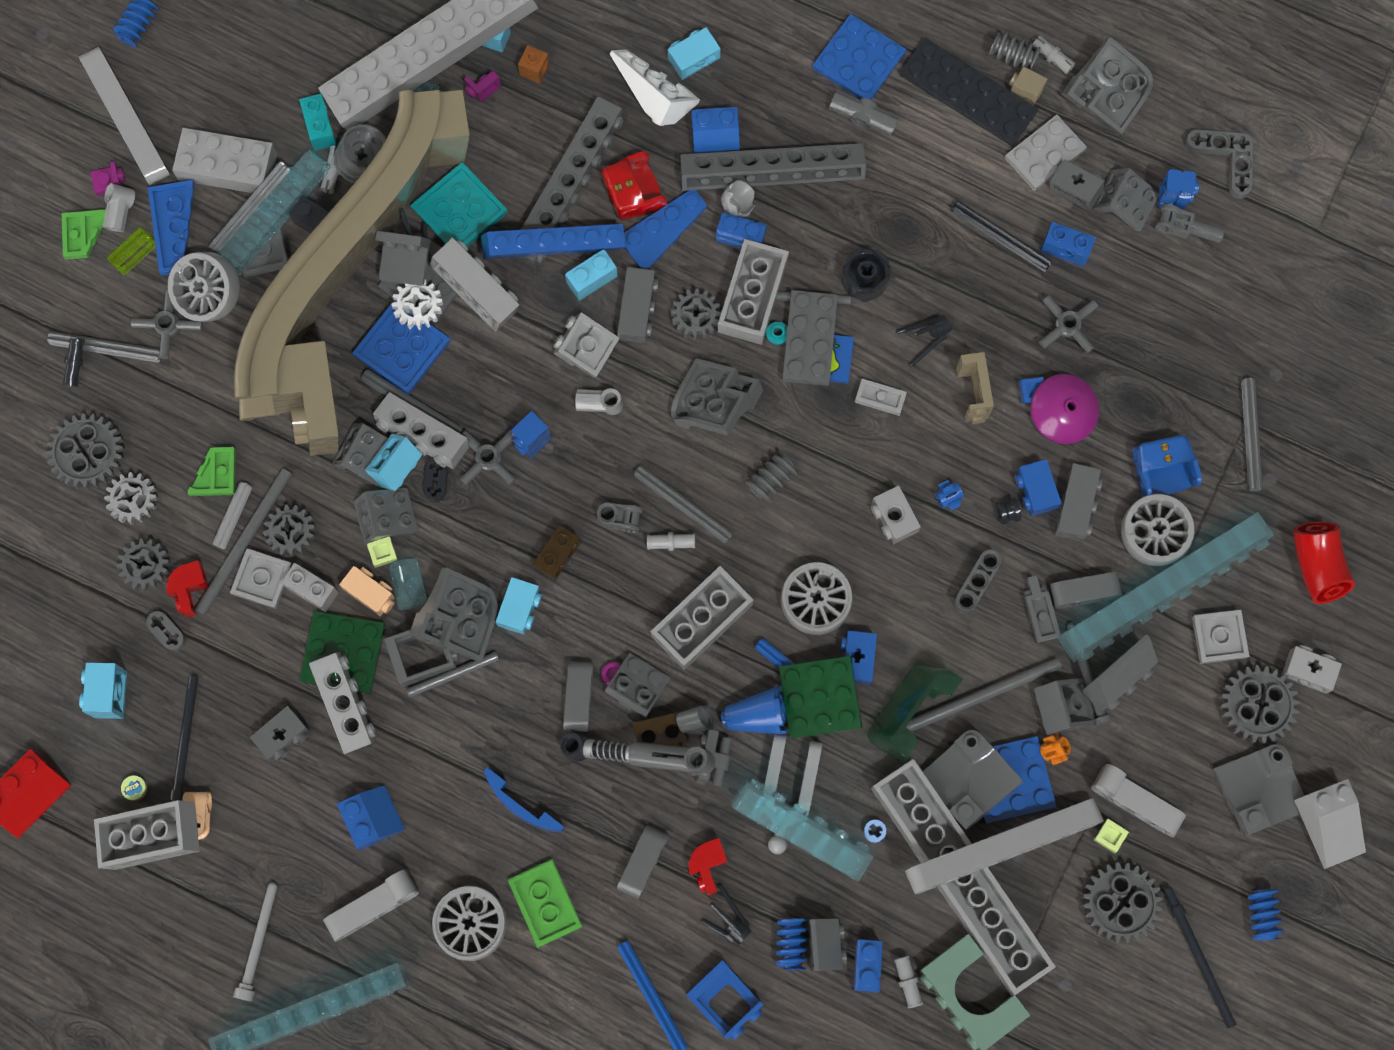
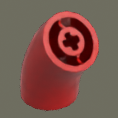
[1293,522,1356,604]

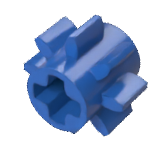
[935,480,964,511]

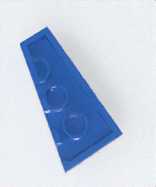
[147,180,195,276]
[624,190,707,270]

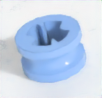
[864,820,886,843]

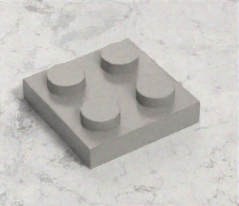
[230,549,293,609]
[1192,610,1250,664]

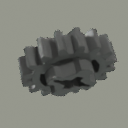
[671,289,721,340]
[263,505,316,557]
[116,538,171,591]

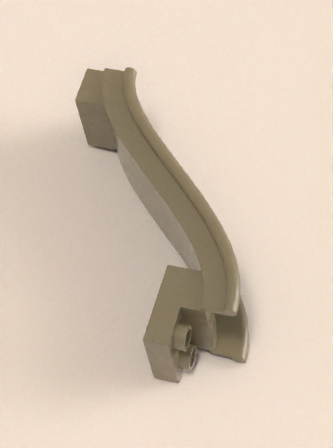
[234,90,469,456]

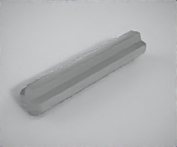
[213,482,252,549]

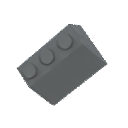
[1082,634,1158,712]

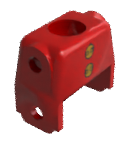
[601,151,667,221]

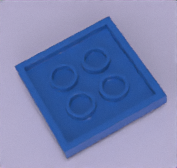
[812,14,907,100]
[352,301,451,394]
[983,736,1056,824]

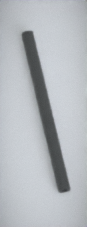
[195,468,292,616]
[903,658,1062,733]

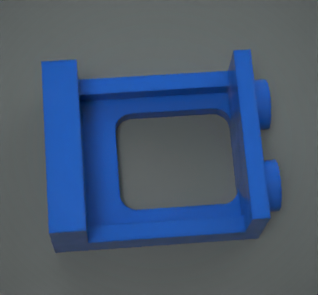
[686,960,763,1040]

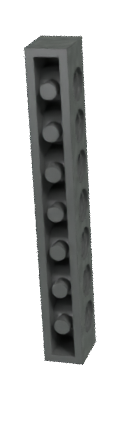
[513,97,624,269]
[680,143,866,191]

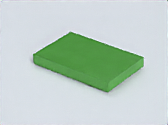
[508,859,582,948]

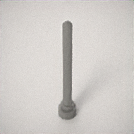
[233,882,277,1002]

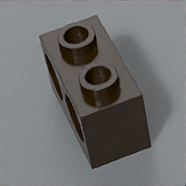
[533,525,581,583]
[633,712,687,747]

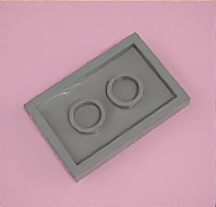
[1005,115,1087,191]

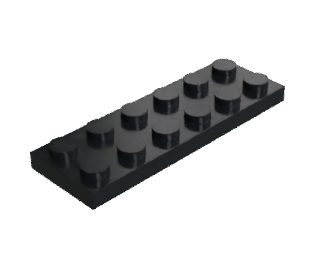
[899,38,1039,147]

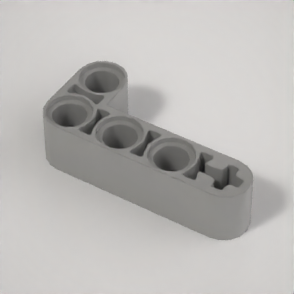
[1091,764,1186,837]
[323,870,419,942]

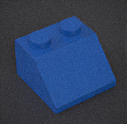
[691,107,740,154]
[337,785,405,851]

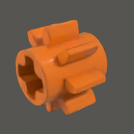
[1040,733,1071,765]

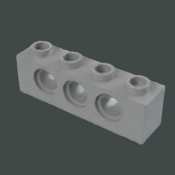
[373,392,469,469]
[309,652,376,754]

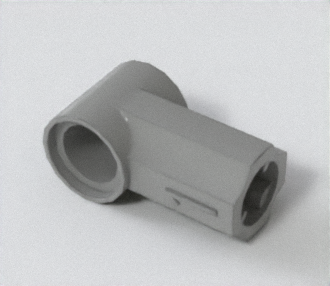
[103,183,135,232]
[575,388,623,415]

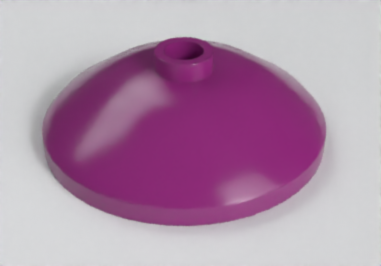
[1030,374,1099,444]

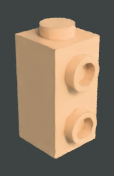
[339,566,395,617]

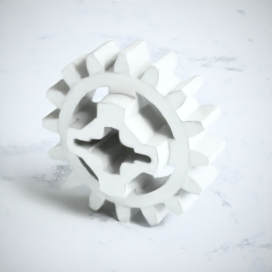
[391,280,443,330]

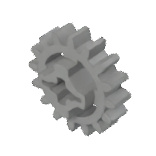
[104,472,158,525]

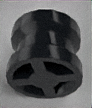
[996,498,1021,525]

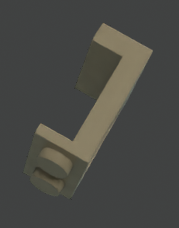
[956,352,994,424]

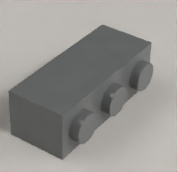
[617,267,659,344]
[1054,463,1103,542]

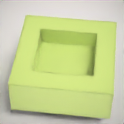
[367,536,398,568]
[1094,819,1129,853]

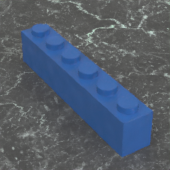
[481,224,625,259]

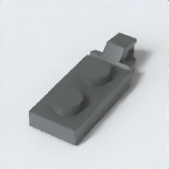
[1024,575,1061,644]

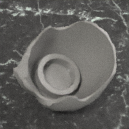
[721,180,755,218]

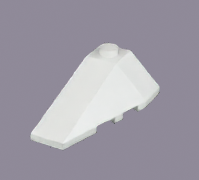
[610,50,700,126]

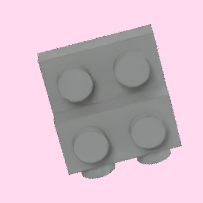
[553,312,619,378]

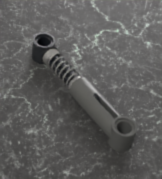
[560,733,715,775]

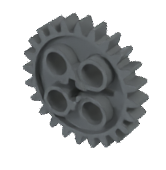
[46,413,125,490]
[1219,665,1300,744]
[1081,862,1163,943]

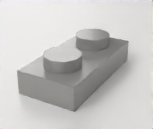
[855,379,907,416]

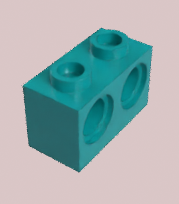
[299,94,337,151]

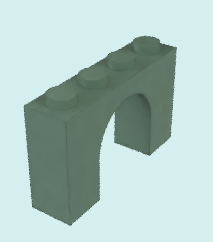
[919,934,1030,1050]

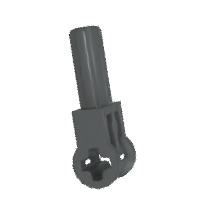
[1156,204,1224,243]

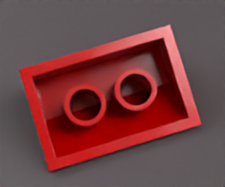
[0,749,72,839]

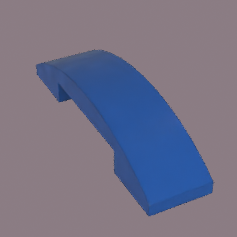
[484,768,565,833]

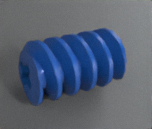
[113,0,159,48]
[1247,889,1284,941]
[775,918,808,970]

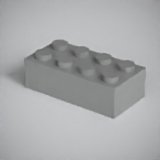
[172,128,277,193]
[430,238,519,332]
[718,239,789,345]
[650,566,753,670]
[94,800,200,870]

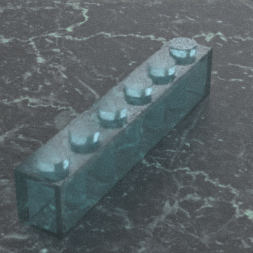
[730,779,874,882]

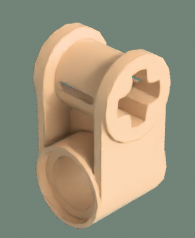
[183,792,212,840]

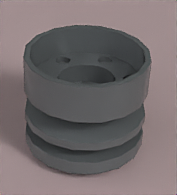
[334,124,386,183]

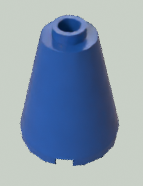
[721,686,789,735]

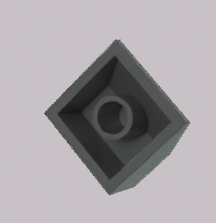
[1034,678,1096,735]
[808,919,847,972]

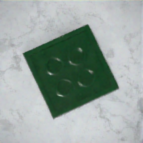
[299,611,385,695]
[779,656,863,739]

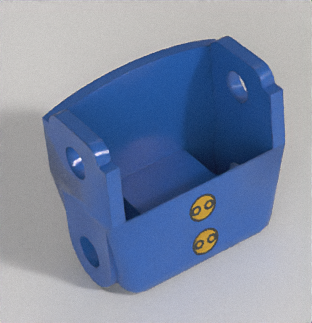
[1132,435,1202,497]

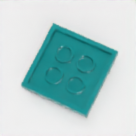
[410,162,508,247]

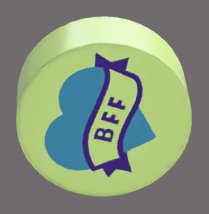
[121,776,147,801]

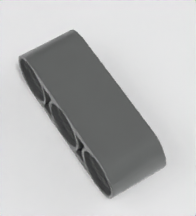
[953,550,1001,615]
[1050,572,1122,609]
[563,661,593,732]
[617,825,669,900]

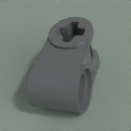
[597,502,643,533]
[676,705,717,735]

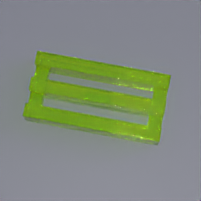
[107,227,156,276]

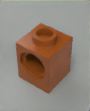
[518,45,550,84]

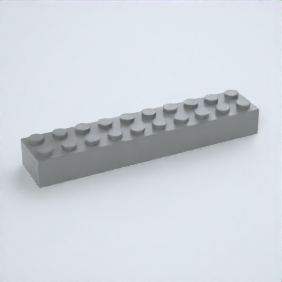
[318,0,538,131]
[871,759,1055,996]

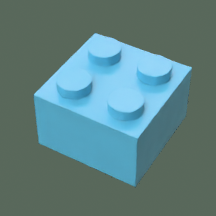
[79,663,127,719]

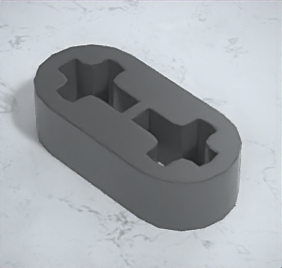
[146,611,186,652]

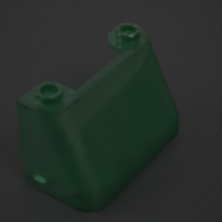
[868,664,963,766]

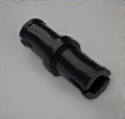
[62,338,85,387]

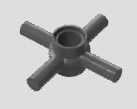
[131,290,203,359]
[1039,295,1098,354]
[460,430,516,486]

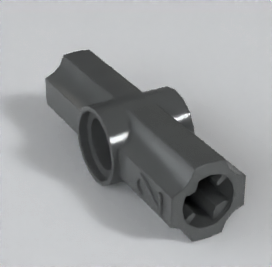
[829,90,900,136]

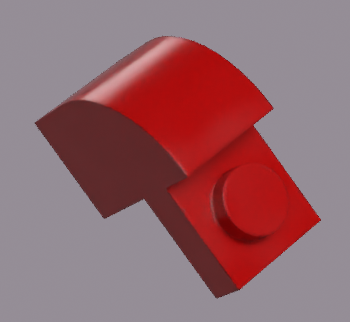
[166,561,209,618]
[689,838,727,896]

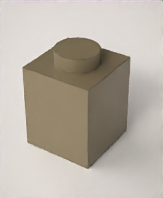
[1010,66,1047,106]

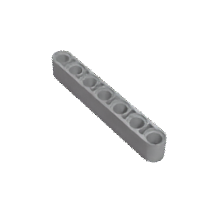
[78,46,170,185]

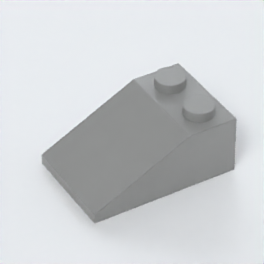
[1294,779,1366,869]

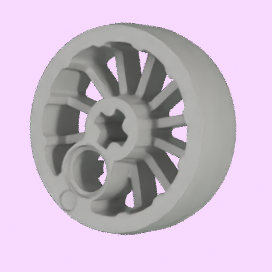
[168,252,240,322]
[1121,494,1194,566]
[781,562,853,635]
[432,886,507,961]

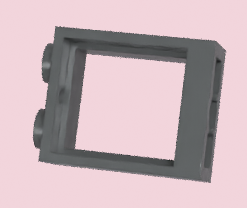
[384,630,459,688]

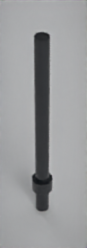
[169,676,198,802]
[1163,886,1237,1028]

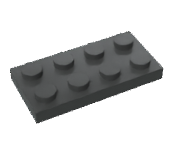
[782,290,838,386]

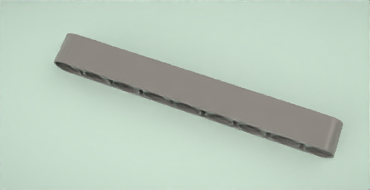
[905,798,1104,895]

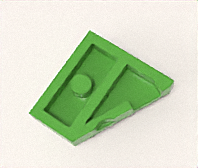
[62,209,106,260]
[188,447,236,496]

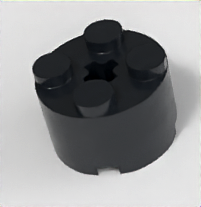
[842,248,890,302]

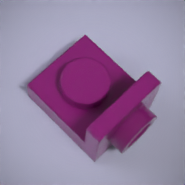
[464,71,501,103]
[91,161,126,196]

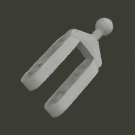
[760,734,822,854]

